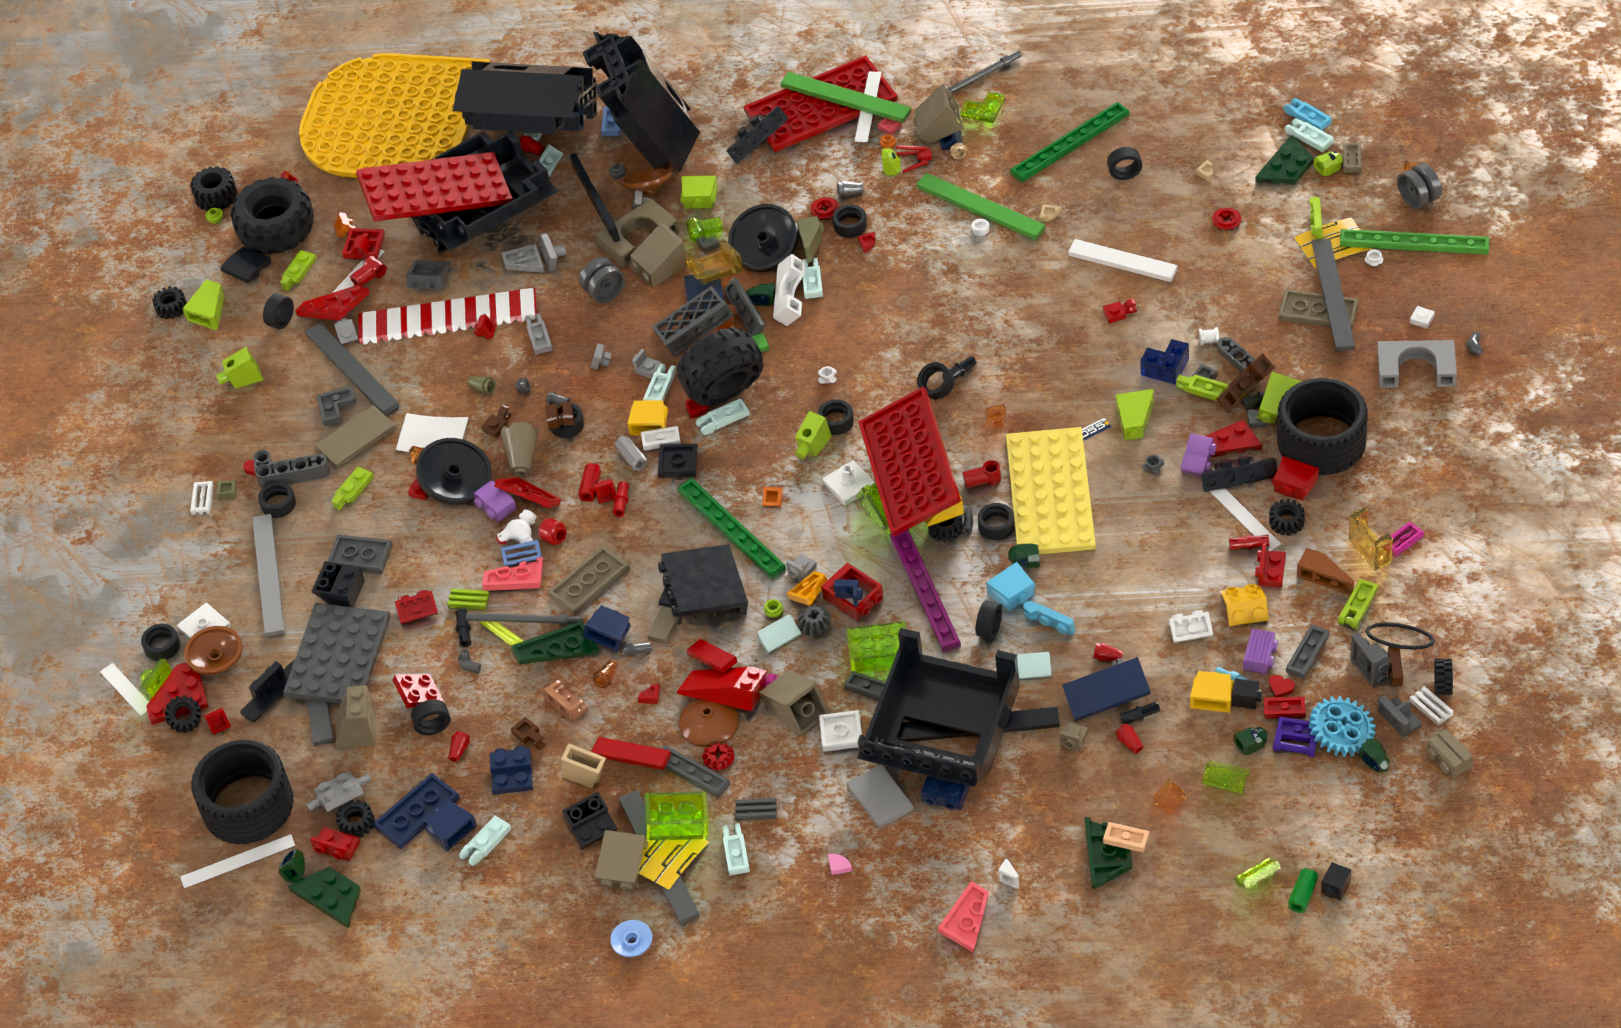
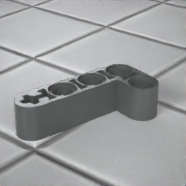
[253,450,330,488]

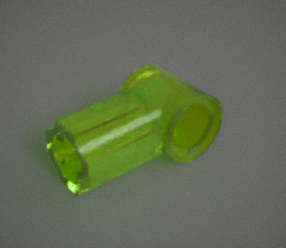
[686,216,723,242]

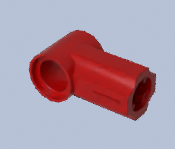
[349,256,387,287]
[962,460,1002,488]

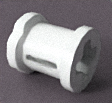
[1198,327,1219,346]

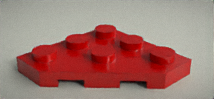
[295,285,370,321]
[146,662,209,725]

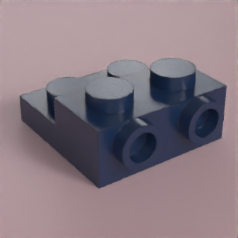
[490,746,533,795]
[921,776,970,810]

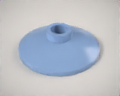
[611,920,653,957]

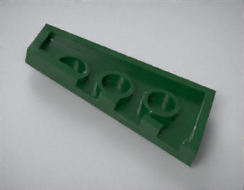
[511,621,599,665]

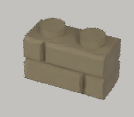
[1426,729,1473,778]

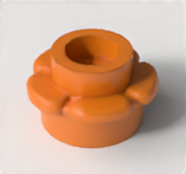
[880,134,897,149]

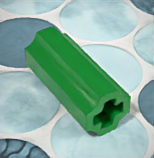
[1288,868,1318,913]

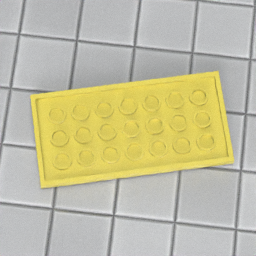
[1006,427,1096,555]

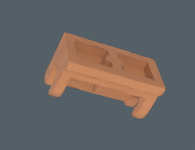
[544,680,589,723]

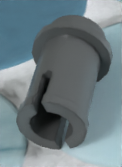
[546,392,571,405]

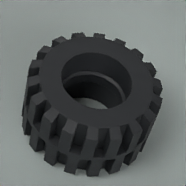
[190,166,238,211]

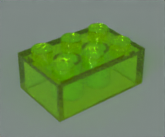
[846,621,906,673]
[644,791,709,841]

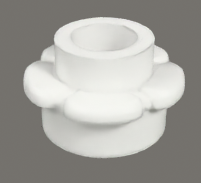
[1365,250,1383,266]

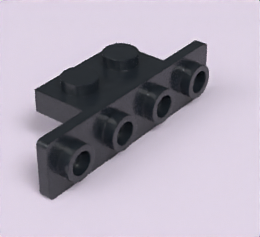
[726,106,788,163]
[1201,455,1278,492]
[240,660,295,723]

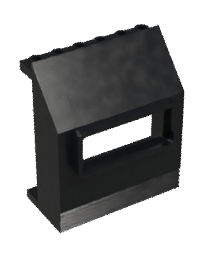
[857,628,1020,787]

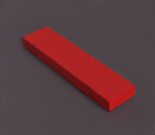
[591,736,671,771]

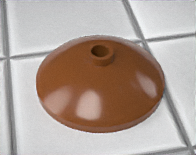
[620,167,672,194]
[184,626,243,675]
[679,699,739,747]

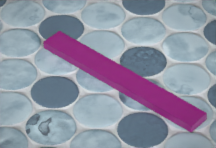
[890,530,961,652]

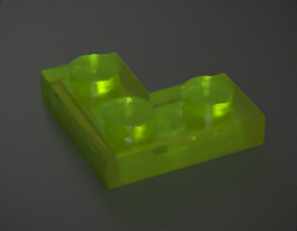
[960,92,1005,123]

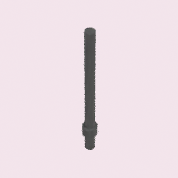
[948,51,1022,94]
[466,613,584,626]

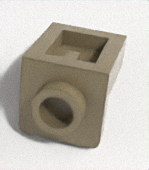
[1060,722,1088,751]

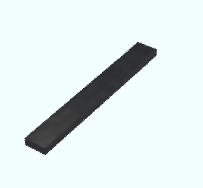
[570,153,621,243]
[898,707,1060,742]

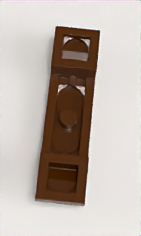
[1216,353,1275,413]

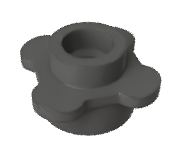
[1142,455,1164,474]

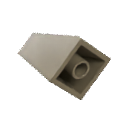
[913,83,963,145]
[630,223,688,287]
[759,670,830,736]
[335,685,376,749]

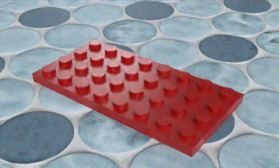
[743,55,898,153]
[356,152,513,222]
[858,386,961,537]

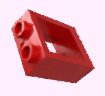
[821,562,884,621]

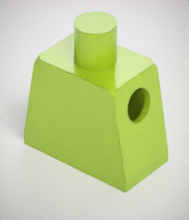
[216,347,263,388]
[795,411,832,459]

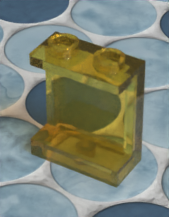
[686,240,742,284]
[1349,508,1393,571]

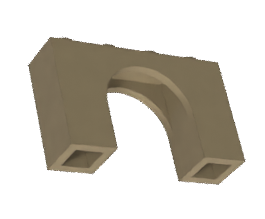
[595,198,679,269]

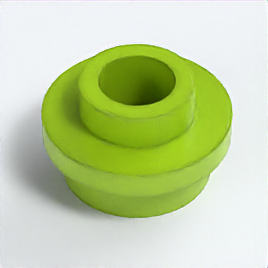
[205,208,223,224]
[764,599,783,618]

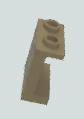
[595,830,649,890]

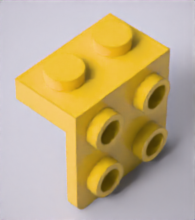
[1221,584,1269,626]

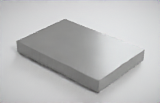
[847,764,914,829]

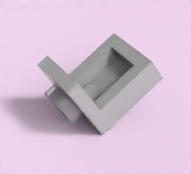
[334,318,358,345]

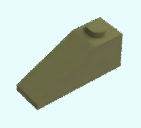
[796,216,824,263]

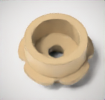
[950,143,967,159]

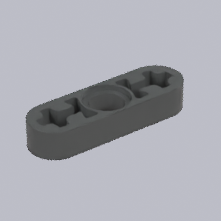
[1218,337,1255,372]

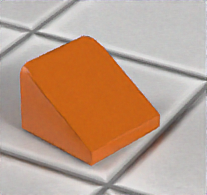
[762,487,784,507]

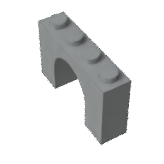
[1377,340,1457,388]

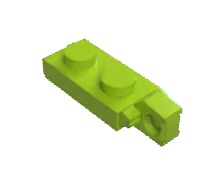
[280,250,317,291]
[1176,374,1228,401]
[331,466,374,511]

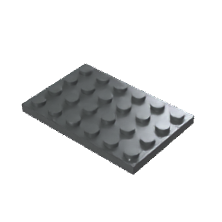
[283,603,391,704]

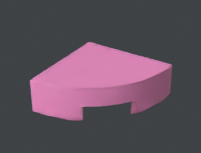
[828,854,852,875]

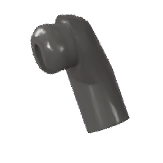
[1466,331,1483,356]
[962,505,974,534]
[622,642,651,656]
[458,650,481,673]

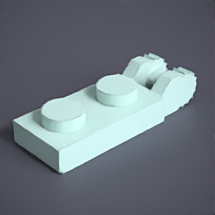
[1285,118,1334,152]
[802,258,823,299]
[643,364,676,401]
[696,399,750,435]
[459,815,511,866]
[722,823,750,876]

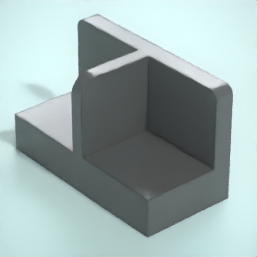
[1377,695,1422,737]

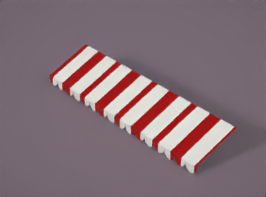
[358,288,537,345]

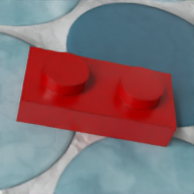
[1264,696,1306,719]

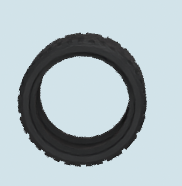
[1277,378,1368,475]
[191,740,294,844]

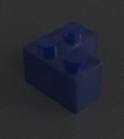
[1140,339,1189,385]

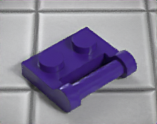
[1273,717,1317,757]

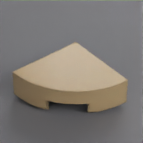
[1195,160,1213,182]
[1039,205,1061,222]

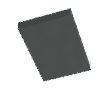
[328,535,393,574]

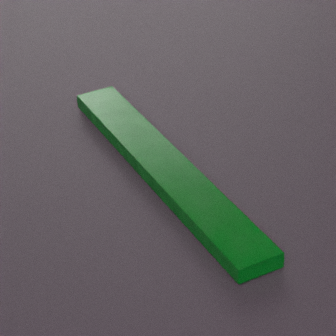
[1010,102,1130,183]
[677,478,786,579]

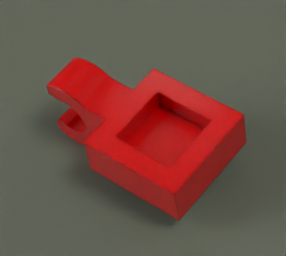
[1103,298,1137,324]

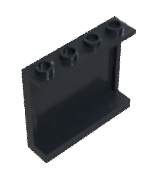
[658,544,748,625]

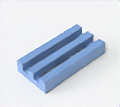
[501,540,542,567]

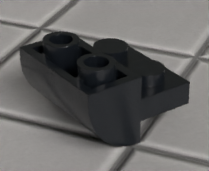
[562,792,618,850]

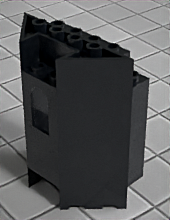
[583,32,700,172]
[453,61,599,134]
[410,131,559,255]

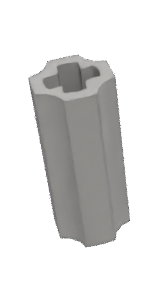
[614,436,648,472]

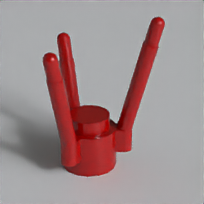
[896,146,932,173]

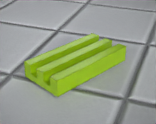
[447,588,489,610]

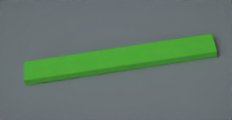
[780,72,911,123]
[917,173,1045,240]
[1340,229,1489,255]

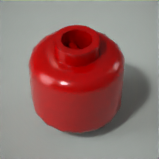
[538,518,567,545]

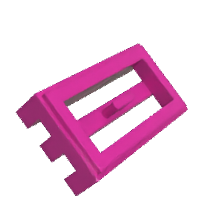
[1382,521,1424,557]

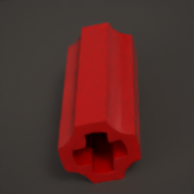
[578,463,602,502]

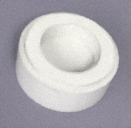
[971,219,990,236]

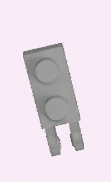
[525,313,553,355]

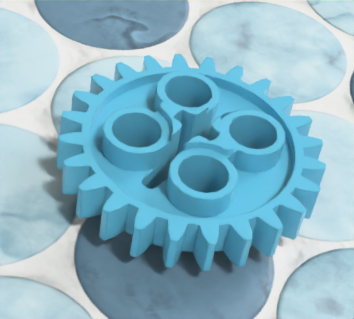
[1308,696,1376,757]

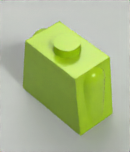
[680,176,718,209]

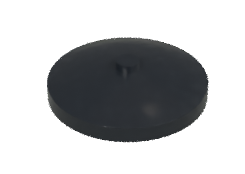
[728,204,799,272]
[416,438,491,505]

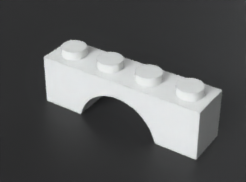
[773,254,805,326]

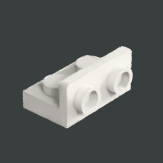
[1168,610,1213,643]

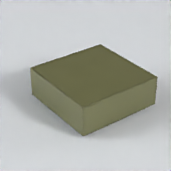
[216,480,237,500]

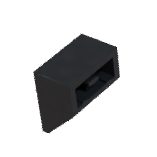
[312,561,365,607]

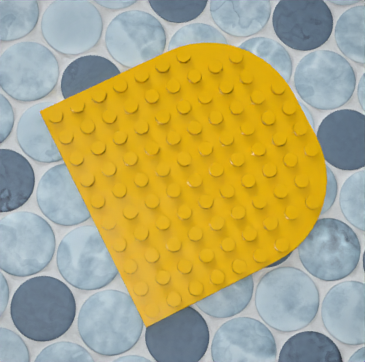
[299,53,490,178]

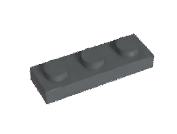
[1286,624,1330,679]

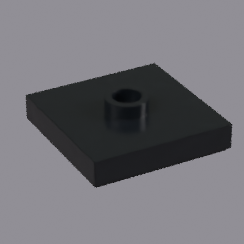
[658,443,698,478]

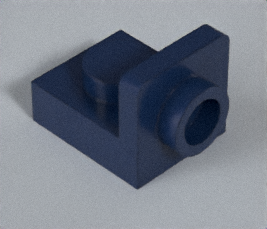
[834,580,863,607]

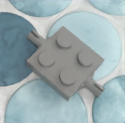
[306,771,372,812]

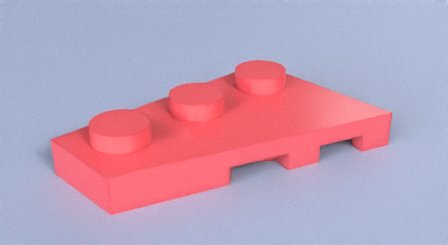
[482,557,544,591]
[937,881,989,953]

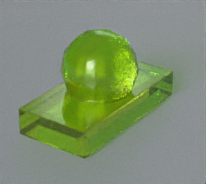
[140,658,172,700]

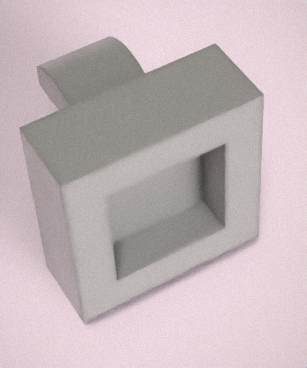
[632,190,650,210]
[590,343,611,370]

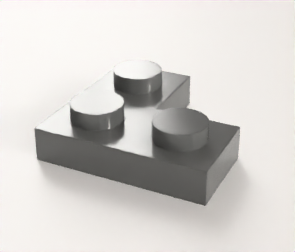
[316,386,357,426]

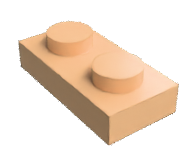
[1103,822,1149,853]

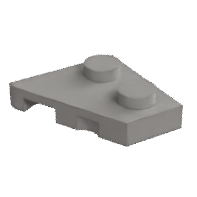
[502,244,544,272]

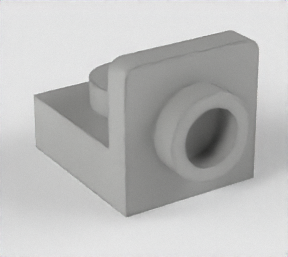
[632,349,662,379]
[786,554,817,581]

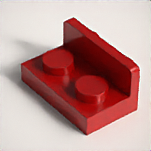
[1255,543,1286,588]
[394,590,438,625]
[310,827,360,861]

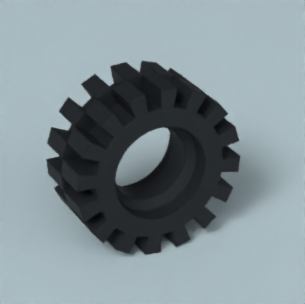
[152,286,187,319]
[1269,499,1305,536]
[928,515,963,542]
[1434,659,1453,695]
[165,695,201,733]
[336,800,375,838]

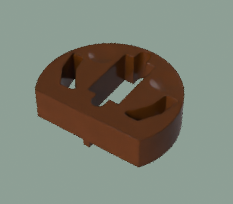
[1387,647,1403,687]

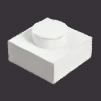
[1410,306,1435,329]

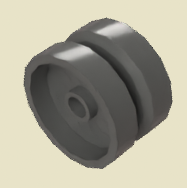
[1397,163,1442,210]
[578,257,625,304]

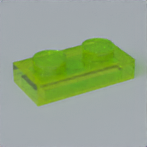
[1234,858,1281,889]

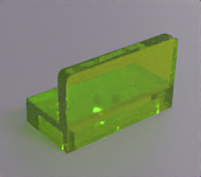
[1202,760,1250,793]

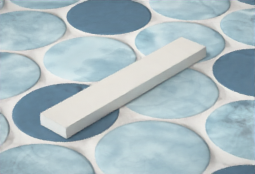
[1068,239,1177,282]

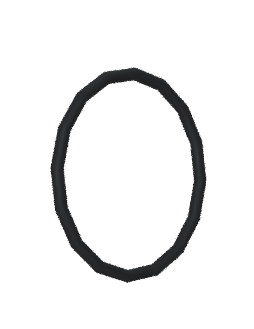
[1365,622,1435,650]

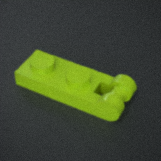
[1309,197,1323,240]
[1338,578,1378,630]

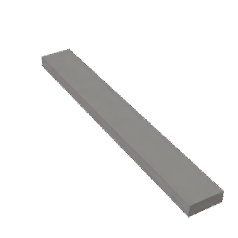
[252,514,285,638]

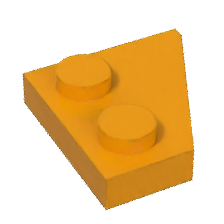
[786,571,828,606]

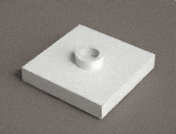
[176,603,231,639]
[819,710,862,752]

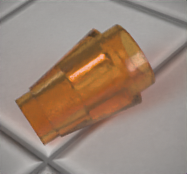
[593,660,618,688]

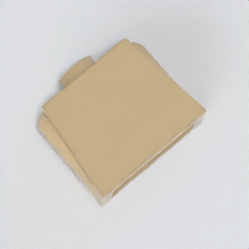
[561,744,606,788]

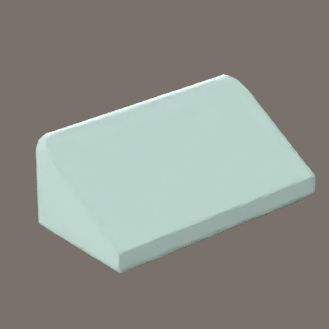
[539,144,563,177]
[757,614,802,654]
[1017,652,1052,679]

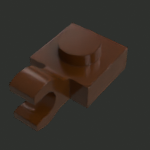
[481,405,511,438]
[511,717,545,750]

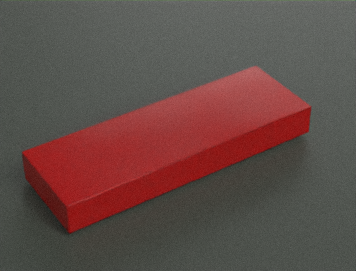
[686,639,738,673]

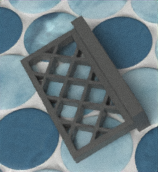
[652,286,734,357]

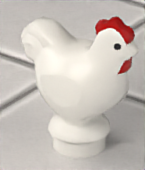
[496,510,537,550]

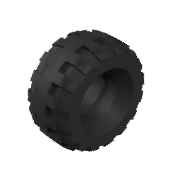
[231,177,314,254]
[677,327,764,406]

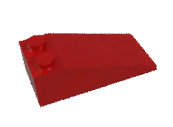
[677,667,766,711]

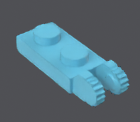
[1283,98,1332,131]
[1023,601,1076,636]

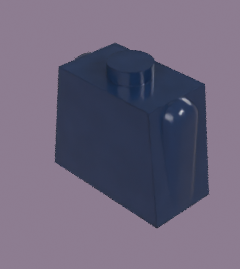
[583,605,631,652]
[425,800,477,852]

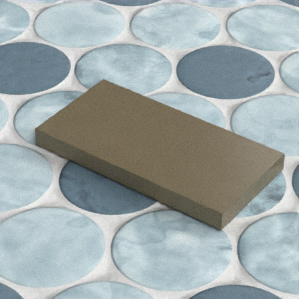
[1278,289,1359,330]
[315,405,396,469]
[548,546,630,616]

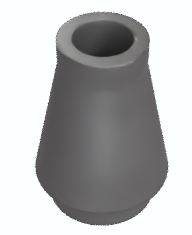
[837,181,864,198]

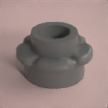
[609,163,626,179]
[515,377,531,395]

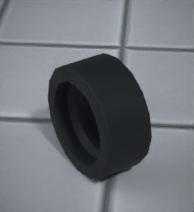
[1107,147,1143,180]
[833,204,867,238]
[263,293,294,330]
[917,362,955,400]
[818,399,854,435]
[550,403,584,438]
[258,482,296,518]
[978,503,1014,540]
[975,600,1003,640]
[141,623,180,661]
[411,700,451,735]

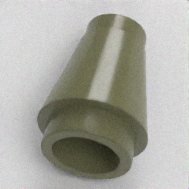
[468,376,496,395]

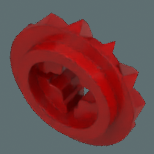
[811,197,839,220]
[1212,208,1241,232]
[702,741,735,770]

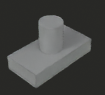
[539,234,566,271]

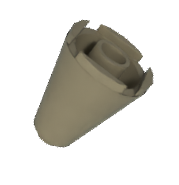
[501,422,538,477]

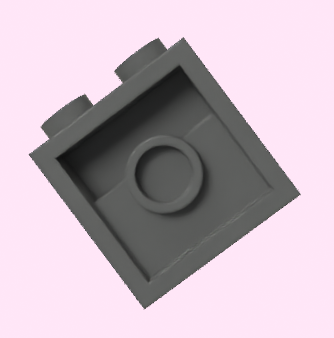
[406,260,450,291]
[1350,632,1390,688]

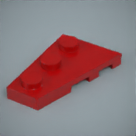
[1206,420,1262,457]
[494,477,562,509]

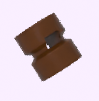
[545,401,575,429]

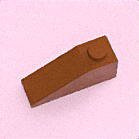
[1297,548,1354,595]

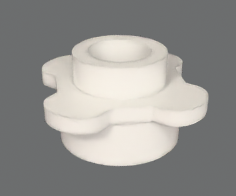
[818,366,837,384]

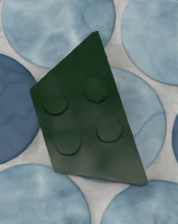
[1255,135,1314,185]
[1085,817,1132,889]
[288,867,361,928]

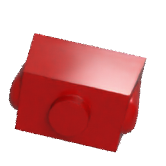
[1272,456,1319,501]

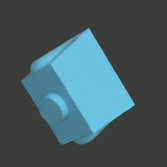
[986,562,1035,611]

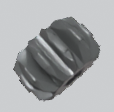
[798,604,831,638]

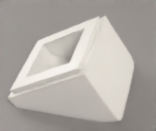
[999,859,1019,889]

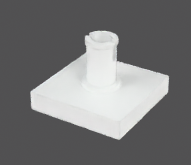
[822,460,876,506]

